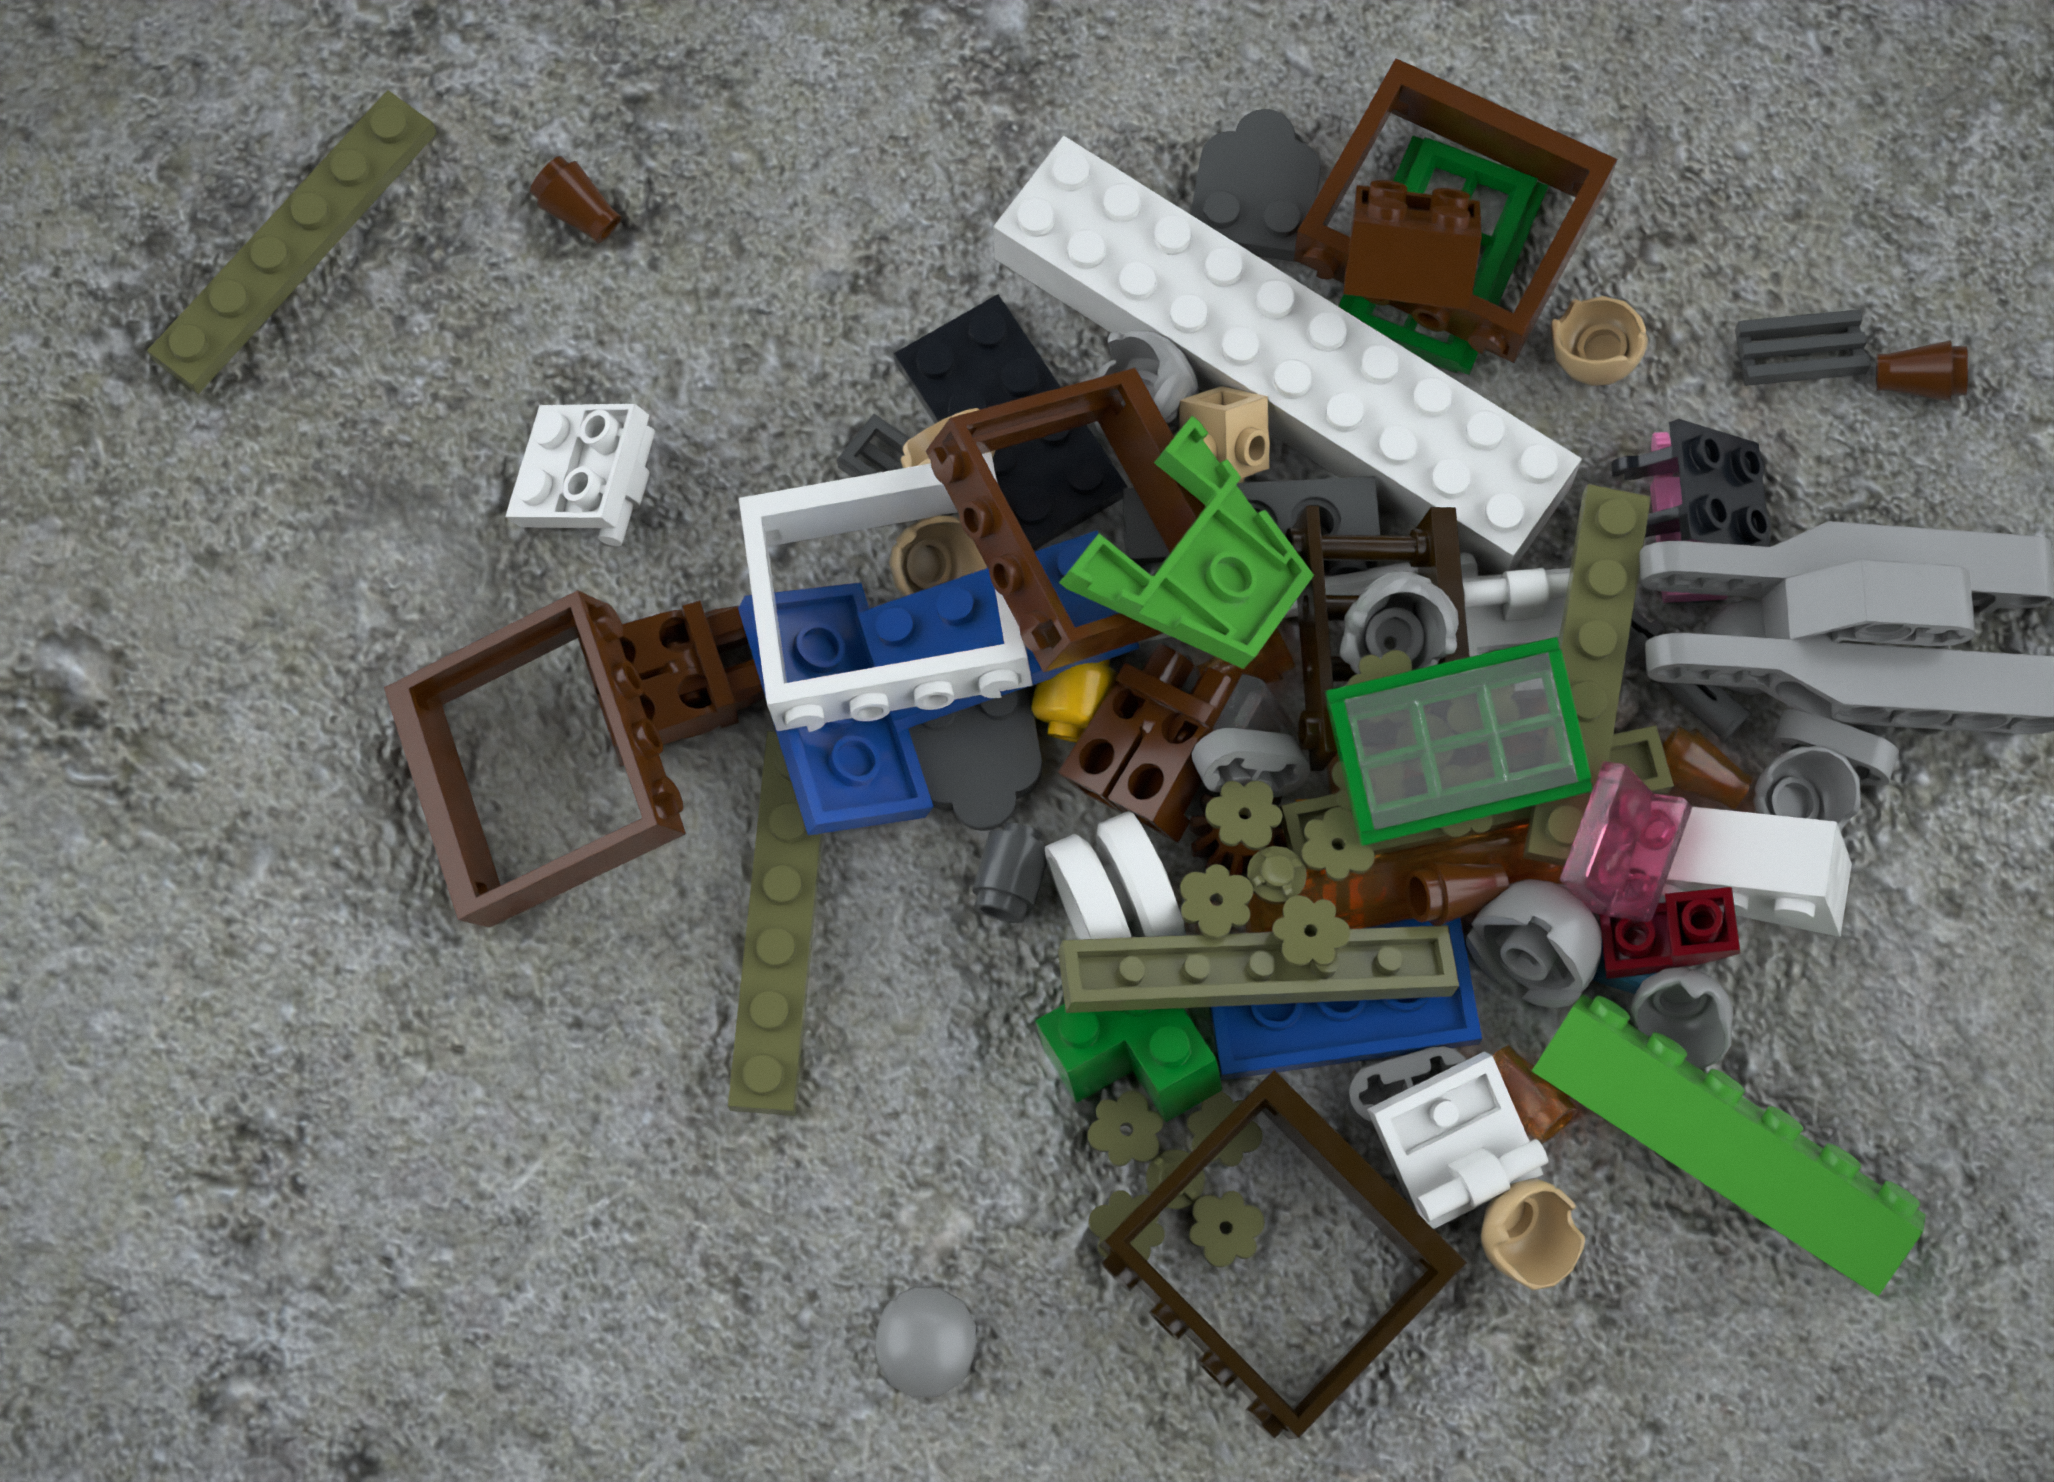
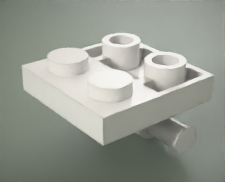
[505,404,655,546]
[1462,568,1570,704]
[1367,1052,1549,1229]

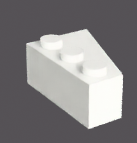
[1627,801,1852,937]

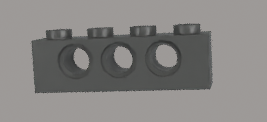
[1123,476,1380,576]

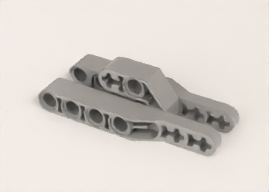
[1639,521,2054,734]

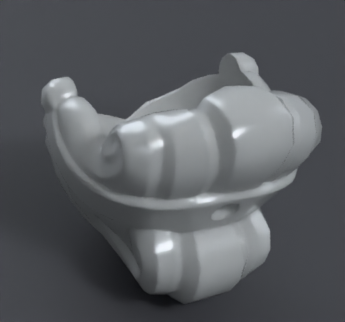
[1094,330,1199,438]
[1340,571,1459,674]

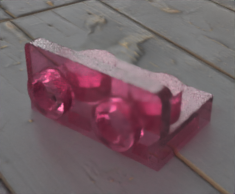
[1560,761,1692,922]

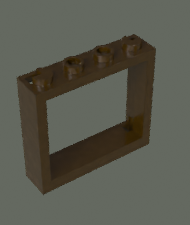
[1099,1070,1467,1439]

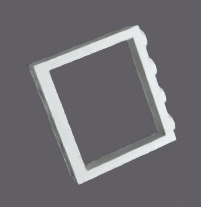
[739,453,1033,732]

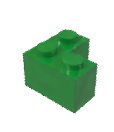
[1035,1004,1222,1122]

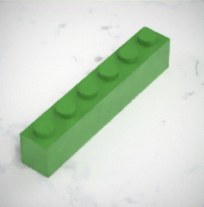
[1532,994,1926,1297]

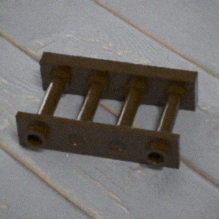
[1285,506,1478,771]

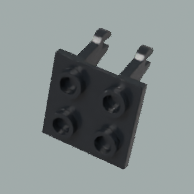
[1611,419,1771,547]

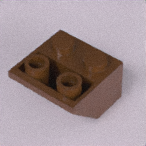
[1343,180,1482,310]

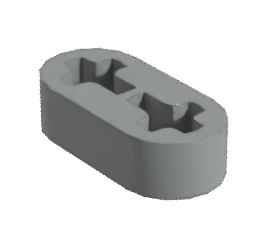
[1772,709,1899,786]
[1192,728,1310,798]
[1347,1046,1466,1129]

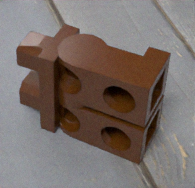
[578,600,765,767]
[1058,643,1242,843]

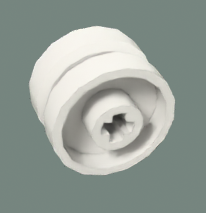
[1045,811,1186,939]

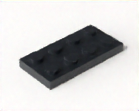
[894,294,1128,551]

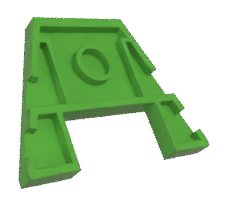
[1059,416,1314,669]

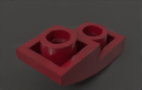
[1599,887,1740,979]

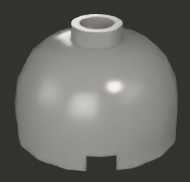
[1466,879,1602,1008]

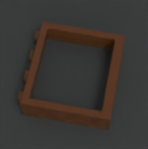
[1293,58,1617,363]
[926,368,1205,673]
[384,590,686,928]

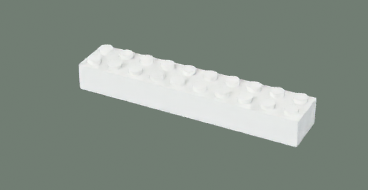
[993,136,1582,575]

